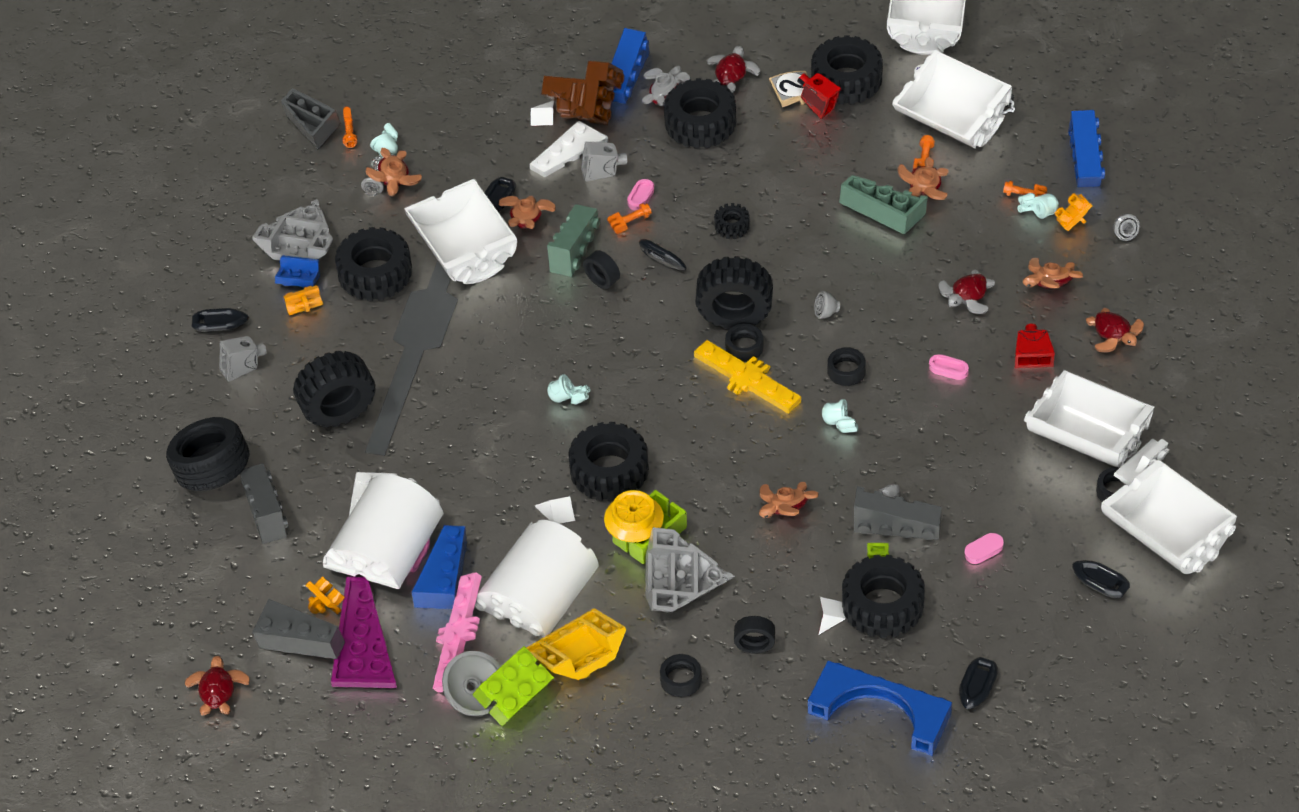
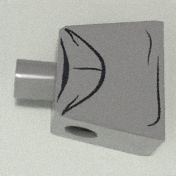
[581,142,627,181]
[219,336,267,382]

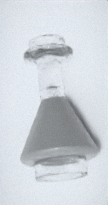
[361,157,384,196]

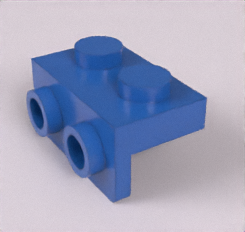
[275,255,320,288]

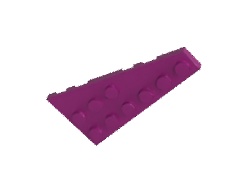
[331,577,397,688]

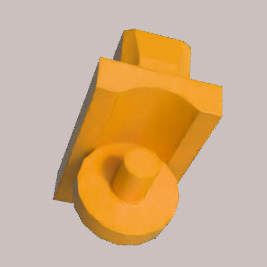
[1054,193,1092,231]
[283,285,323,316]
[305,576,345,615]

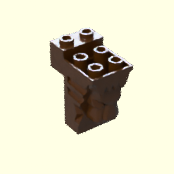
[541,61,624,126]

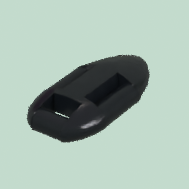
[484,176,516,212]
[639,239,686,271]
[191,308,249,332]
[1072,560,1130,598]
[959,657,998,709]

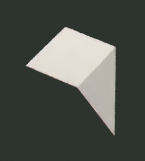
[531,101,554,126]
[535,496,575,524]
[818,597,846,635]

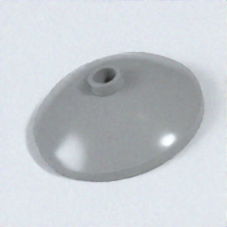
[442,651,501,716]

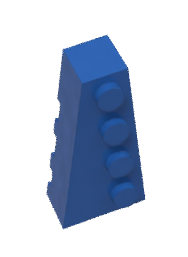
[611,28,650,104]
[1068,110,1105,188]
[412,525,467,609]

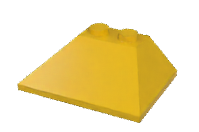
[526,608,626,680]

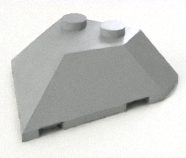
[253,199,333,260]
[645,527,735,612]

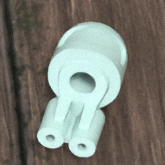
[370,123,398,158]
[1017,193,1059,219]
[547,374,590,405]
[822,399,858,433]

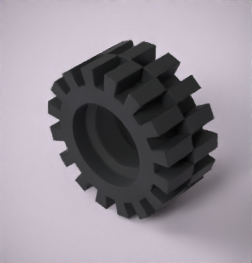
[714,203,750,239]

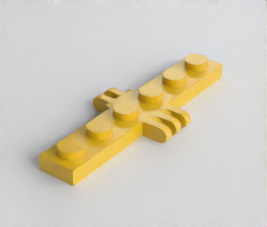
[694,340,801,414]

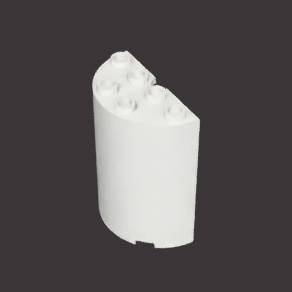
[887,0,966,55]
[892,50,1012,148]
[404,179,517,284]
[1024,370,1154,468]
[1101,459,1237,574]
[323,473,444,589]
[475,520,599,637]

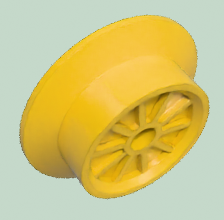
[604,490,664,542]

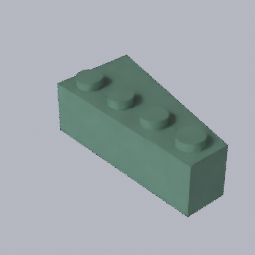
[839,175,928,235]
[547,204,600,277]

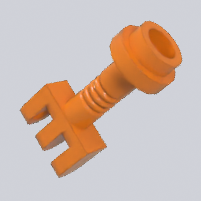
[342,107,358,148]
[913,135,935,170]
[1003,180,1047,197]
[607,203,652,234]

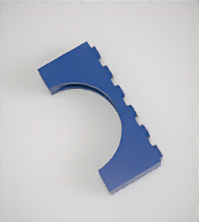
[808,661,952,756]

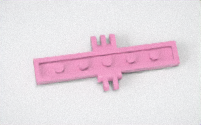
[433,572,482,693]

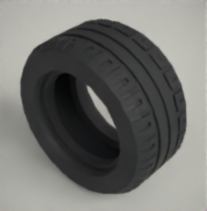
[166,417,250,491]

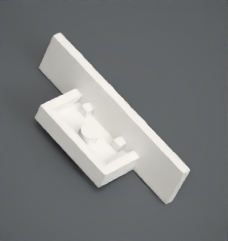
[1114,438,1170,486]

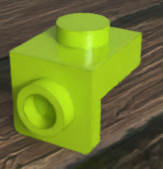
[867,543,889,559]

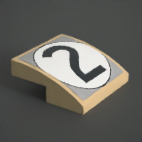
[769,71,808,108]

